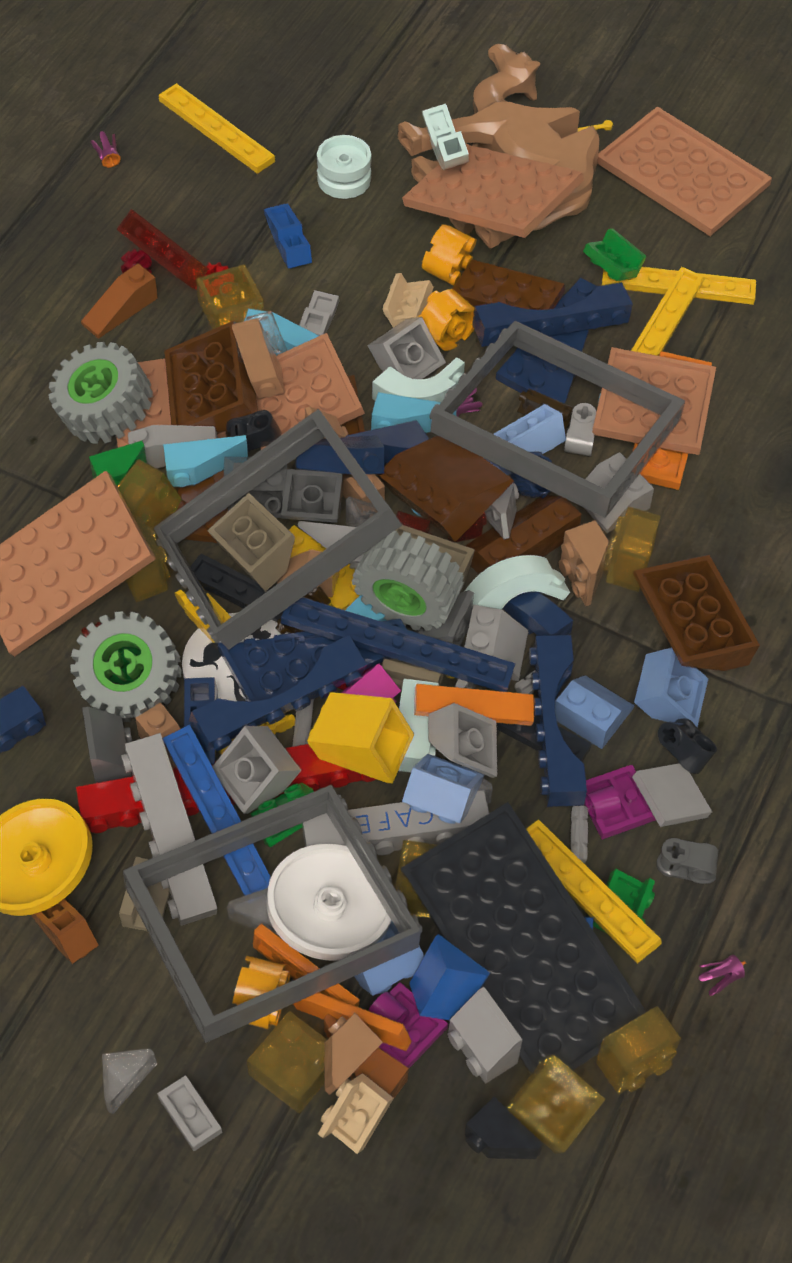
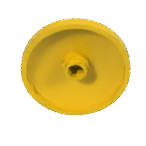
[0,799,93,916]

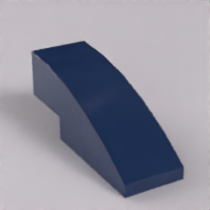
[503,591,573,636]

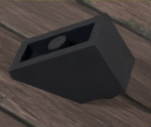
[464,1097,543,1159]

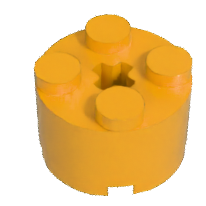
[422,224,477,286]
[418,289,475,351]
[232,956,291,1029]

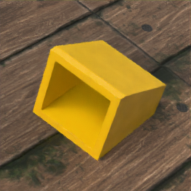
[307,692,414,784]

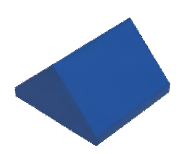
[410,934,490,1020]

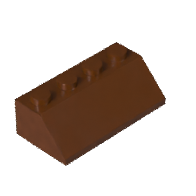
[465,495,582,574]

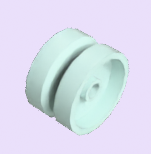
[317,135,371,199]

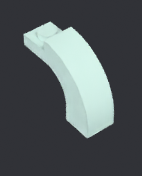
[422,104,469,170]
[372,357,465,402]
[465,555,570,609]

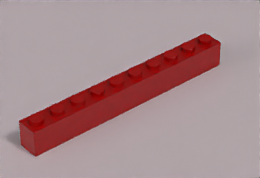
[76,744,376,833]

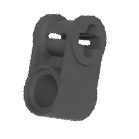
[656,838,718,884]

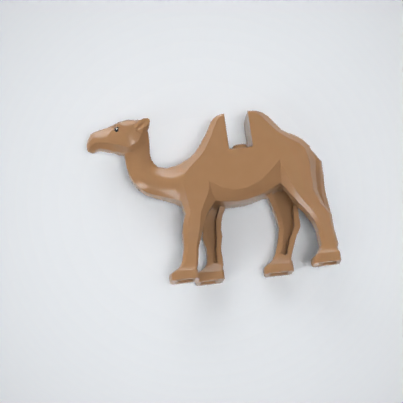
[398,44,599,248]

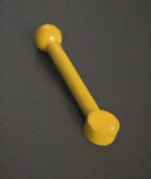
[578,120,613,131]

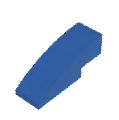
[264,203,312,268]

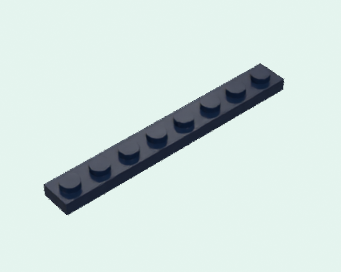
[281,597,516,692]

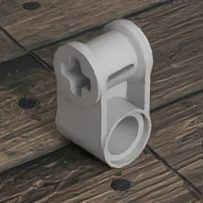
[564,403,596,456]

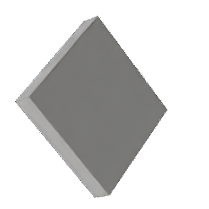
[632,763,712,827]

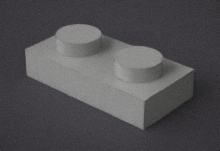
[157,1075,222,1151]

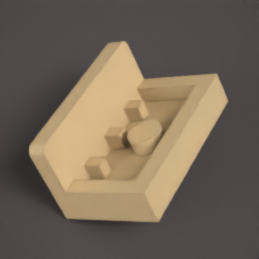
[383,273,434,328]
[318,1073,394,1154]

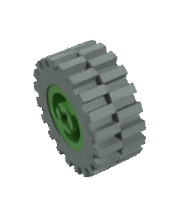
[49,342,153,444]
[352,531,464,631]
[70,611,182,722]

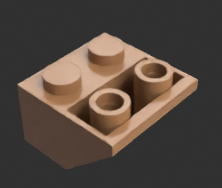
[559,520,609,606]

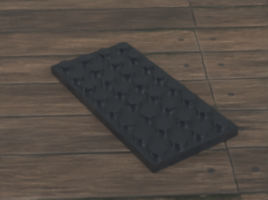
[401,802,651,1091]

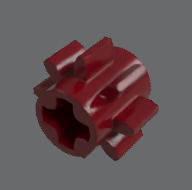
[121,249,152,274]

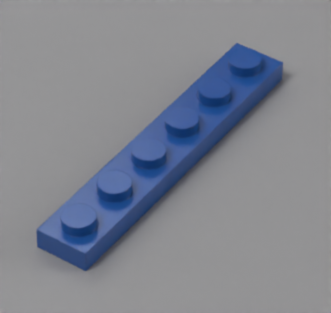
[162,725,271,903]

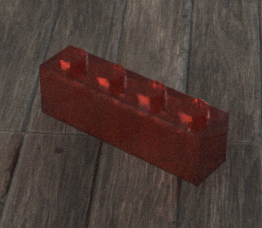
[116,209,209,289]

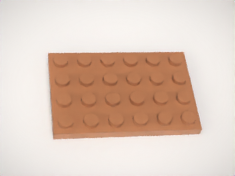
[597,106,772,236]
[402,144,584,238]
[0,471,156,656]

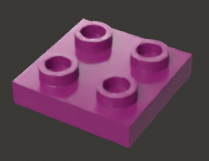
[584,765,656,840]
[369,982,448,1068]

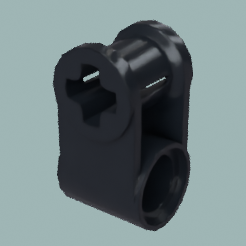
[226,410,281,452]
[658,718,717,774]

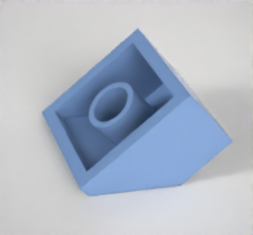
[634,648,708,727]
[555,676,634,749]
[402,754,484,824]
[354,920,424,996]

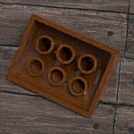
[164,321,258,432]
[377,435,514,542]
[633,555,760,671]

